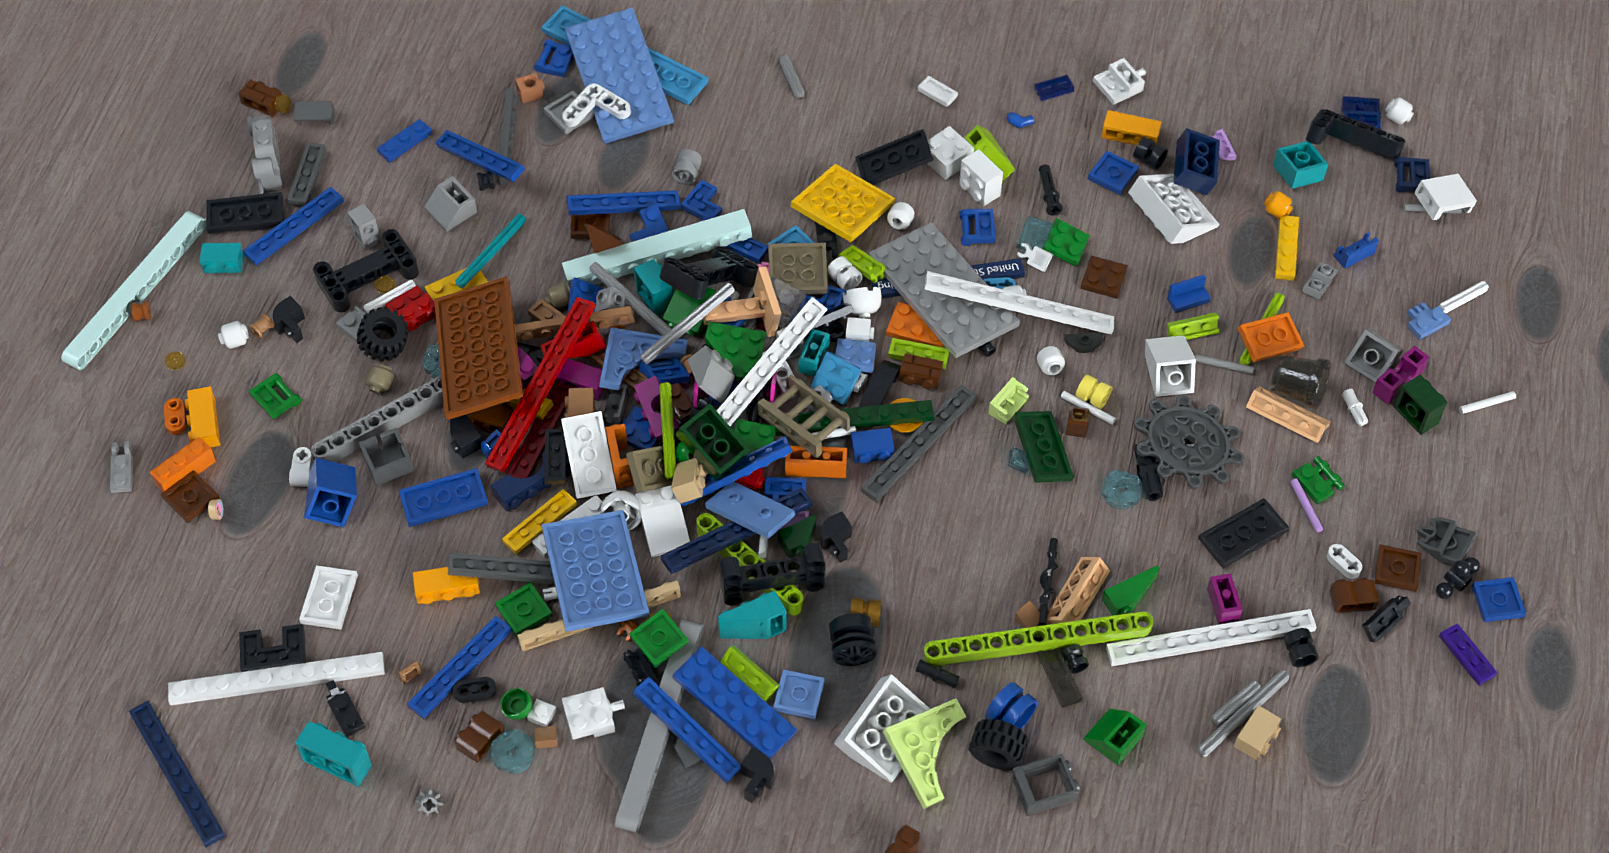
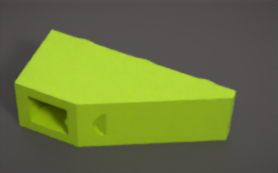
[965,125,1015,182]

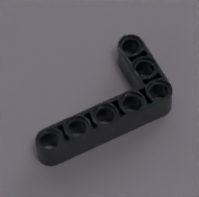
[1306,109,1406,159]

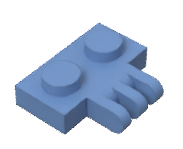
[1407,302,1451,340]

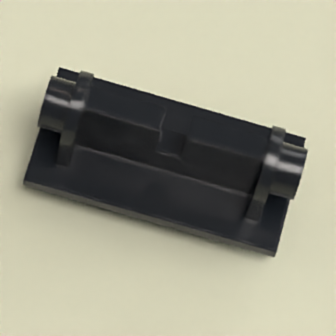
[623,648,658,687]

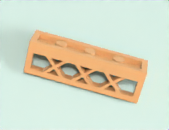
[1246,386,1331,443]
[1047,557,1110,624]

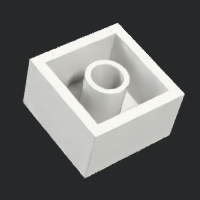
[927,126,974,180]
[960,149,1003,207]

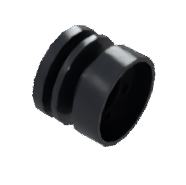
[829,613,877,666]

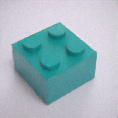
[1273,141,1328,189]
[634,258,674,316]

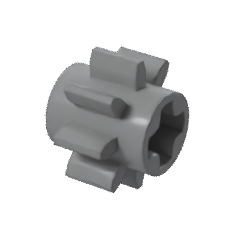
[415,786,444,816]

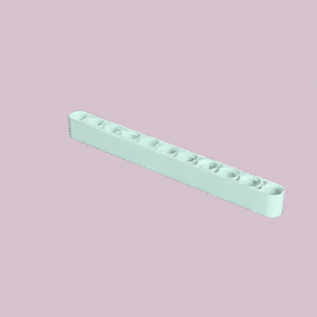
[61,211,206,370]

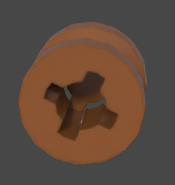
[131,301,151,322]

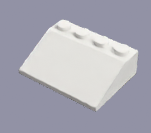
[1128,174,1220,244]
[834,674,930,783]

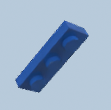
[377,119,432,163]

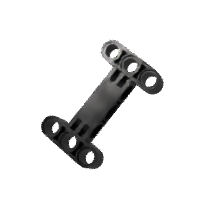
[313,229,419,313]
[659,246,759,300]
[720,543,826,606]

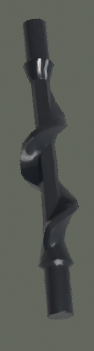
[1038,538,1058,626]

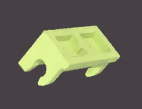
[988,377,1029,425]

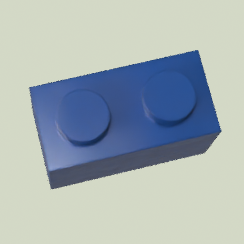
[851,428,894,463]

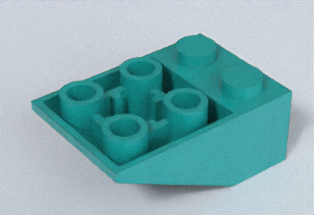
[718,591,786,639]

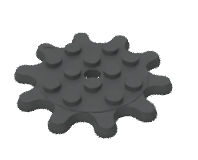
[1134,394,1244,489]

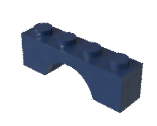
[491,452,571,512]

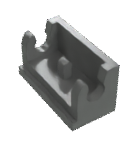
[294,101,335,125]
[603,384,629,427]

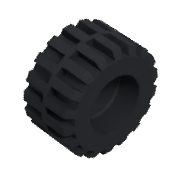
[356,307,409,361]
[969,719,1029,770]

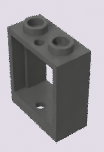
[1011,754,1080,816]

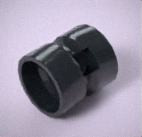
[1133,137,1168,170]
[1283,628,1319,667]

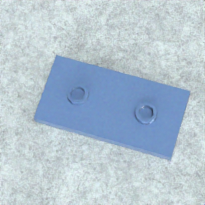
[705,482,795,539]

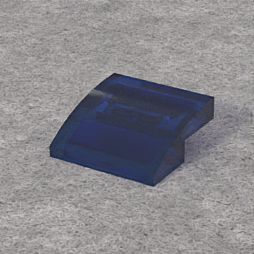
[1342,96,1381,129]

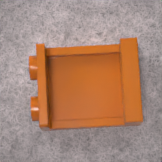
[605,424,635,489]

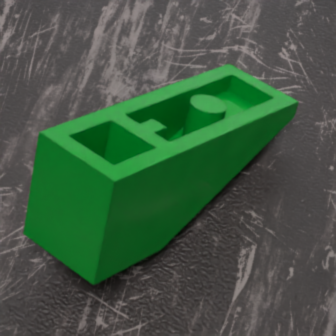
[1102,565,1160,616]

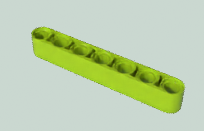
[697,513,803,615]

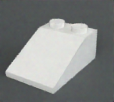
[635,485,690,558]

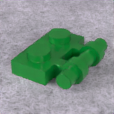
[1291,456,1345,505]

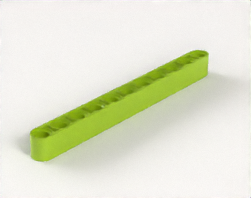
[924,612,1153,666]

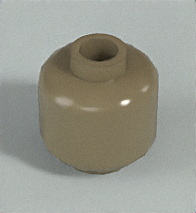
[545,282,570,310]
[365,364,394,394]

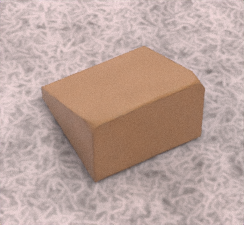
[1014,601,1040,628]
[396,661,422,684]
[535,726,558,749]

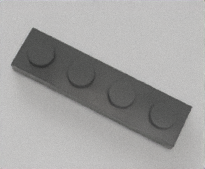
[288,143,326,206]

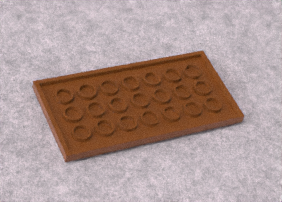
[434,276,523,420]

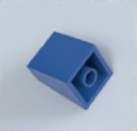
[304,458,357,527]

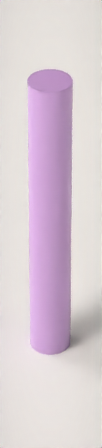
[1290,478,1323,533]

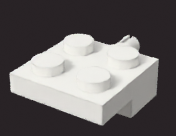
[1093,58,1146,105]
[562,687,625,740]

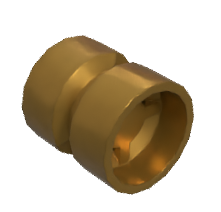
[850,597,881,627]

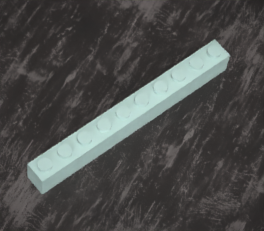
[562,209,752,286]

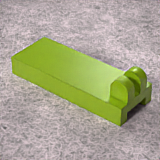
[838,245,886,284]
[1167,312,1220,340]

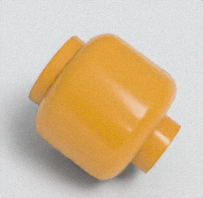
[1263,191,1293,219]

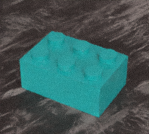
[295,721,372,787]

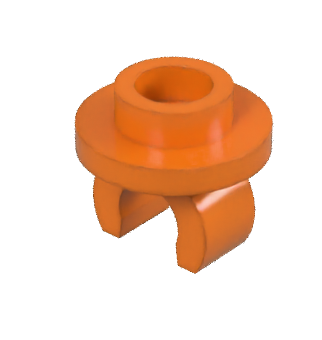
[617,620,639,642]

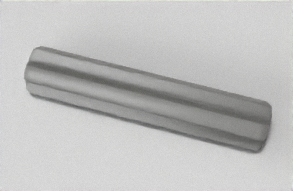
[779,55,805,99]
[1211,680,1262,726]

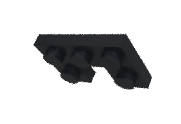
[239,624,306,672]

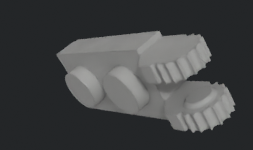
[110,441,133,493]

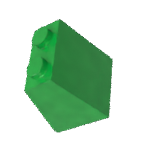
[663,287,716,337]

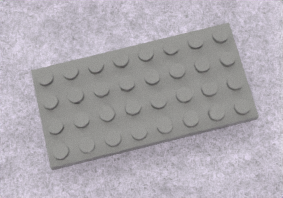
[869,222,1020,358]

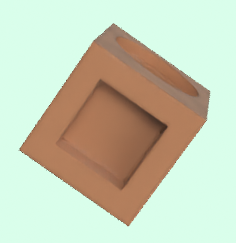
[515,73,545,104]

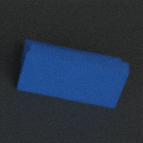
[1167,275,1211,313]

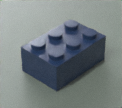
[1173,128,1220,195]

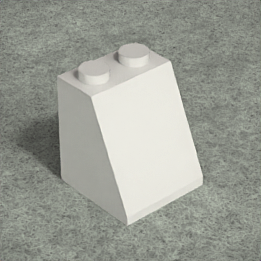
[1145,335,1196,397]

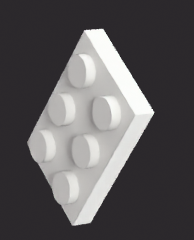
[299,565,358,630]

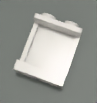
[1414,174,1477,220]

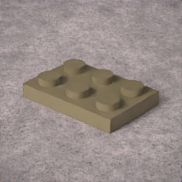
[626,446,677,493]

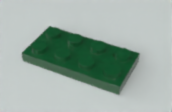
[1013,411,1074,483]

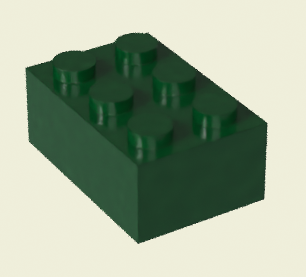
[676,404,750,481]

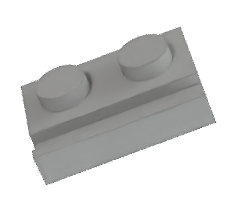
[336,306,384,345]

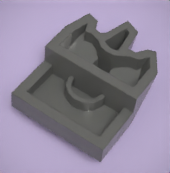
[1416,517,1476,565]

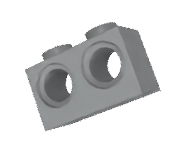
[347,204,381,250]

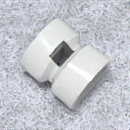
[827,256,863,291]

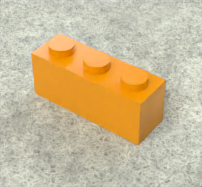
[1101,110,1162,146]
[185,386,221,448]
[413,567,480,604]

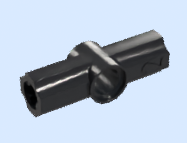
[1134,441,1163,501]

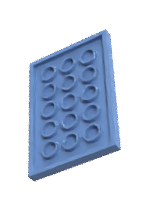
[542,510,649,632]

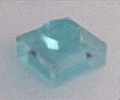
[1008,447,1030,474]

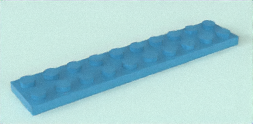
[541,5,708,105]

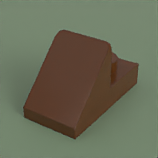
[1066,406,1089,438]

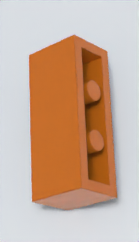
[150,437,216,493]
[785,446,847,478]

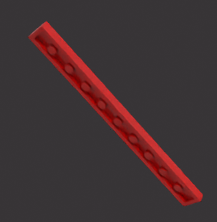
[485,297,596,473]

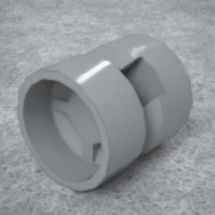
[672,149,702,185]

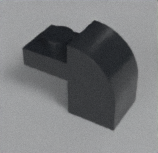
[272,295,305,342]
[821,511,852,563]
[741,747,774,803]

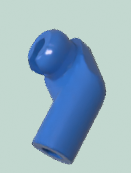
[1006,112,1034,128]

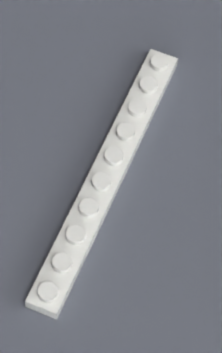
[924,271,1114,335]
[717,297,827,426]
[1106,609,1317,666]
[168,652,385,705]

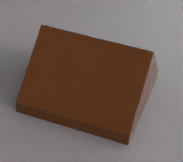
[587,222,625,253]

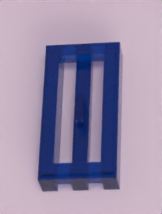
[1034,75,1075,101]

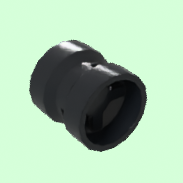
[1062,644,1089,674]

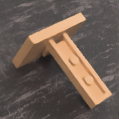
[702,266,782,337]

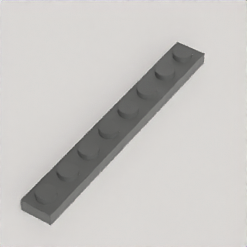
[861,385,977,503]

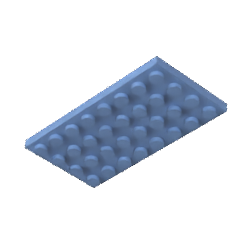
[565,7,674,144]

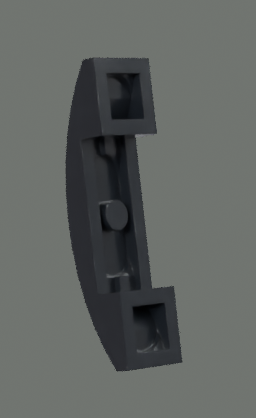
[858,360,901,428]

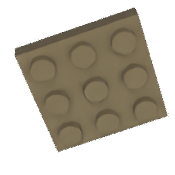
[768,243,828,295]

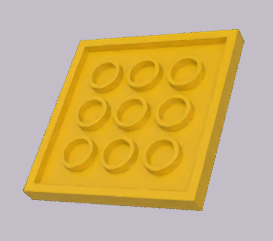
[790,163,895,242]

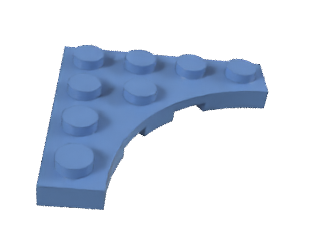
[599,327,688,390]

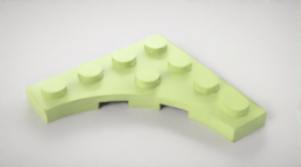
[883,698,966,809]

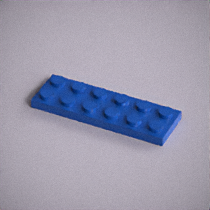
[672,646,797,759]

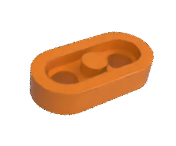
[164,398,187,435]

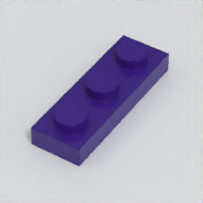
[1439,623,1497,686]

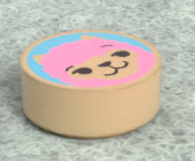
[208,499,223,520]

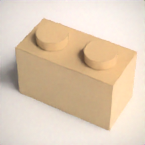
[671,458,708,504]
[1234,705,1281,760]

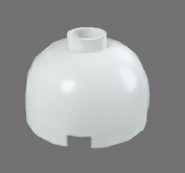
[842,287,882,319]
[601,490,641,531]

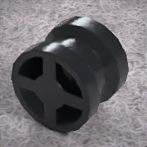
[477,171,495,191]

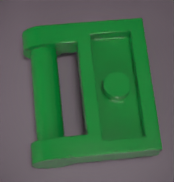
[249,373,302,420]

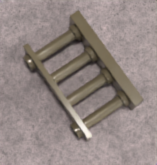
[758,375,850,458]

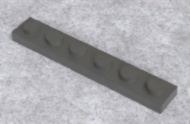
[499,88,518,185]
[448,553,554,584]

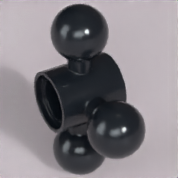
[1436,557,1480,599]

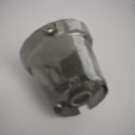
[1270,354,1331,410]

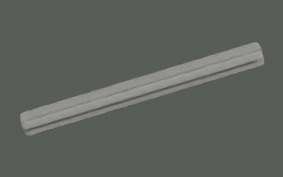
[589,262,672,336]
[640,282,735,364]
[1198,670,1290,757]

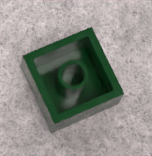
[1394,374,1447,435]

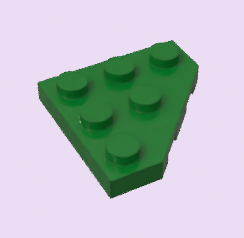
[705,321,767,382]

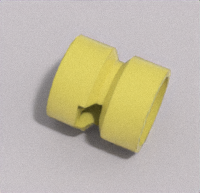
[1075,374,1112,409]

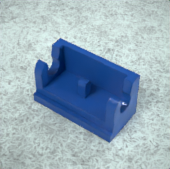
[1333,232,1379,269]

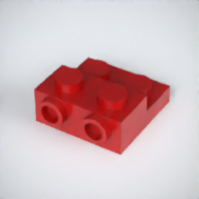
[385,285,436,332]

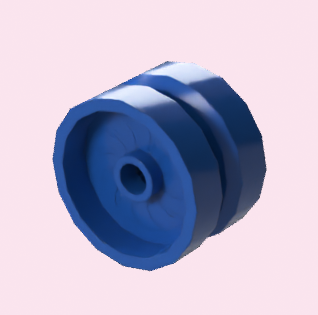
[984,682,1038,730]

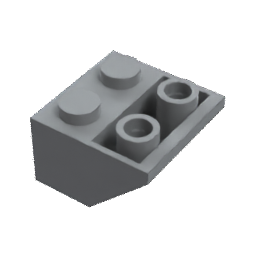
[425,176,477,231]

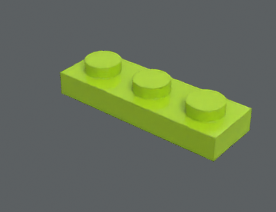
[888,338,950,369]
[720,646,780,702]

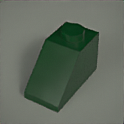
[778,515,816,558]

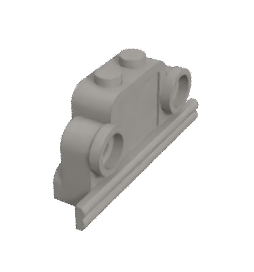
[247,115,283,194]

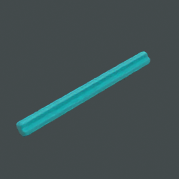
[455,213,526,289]

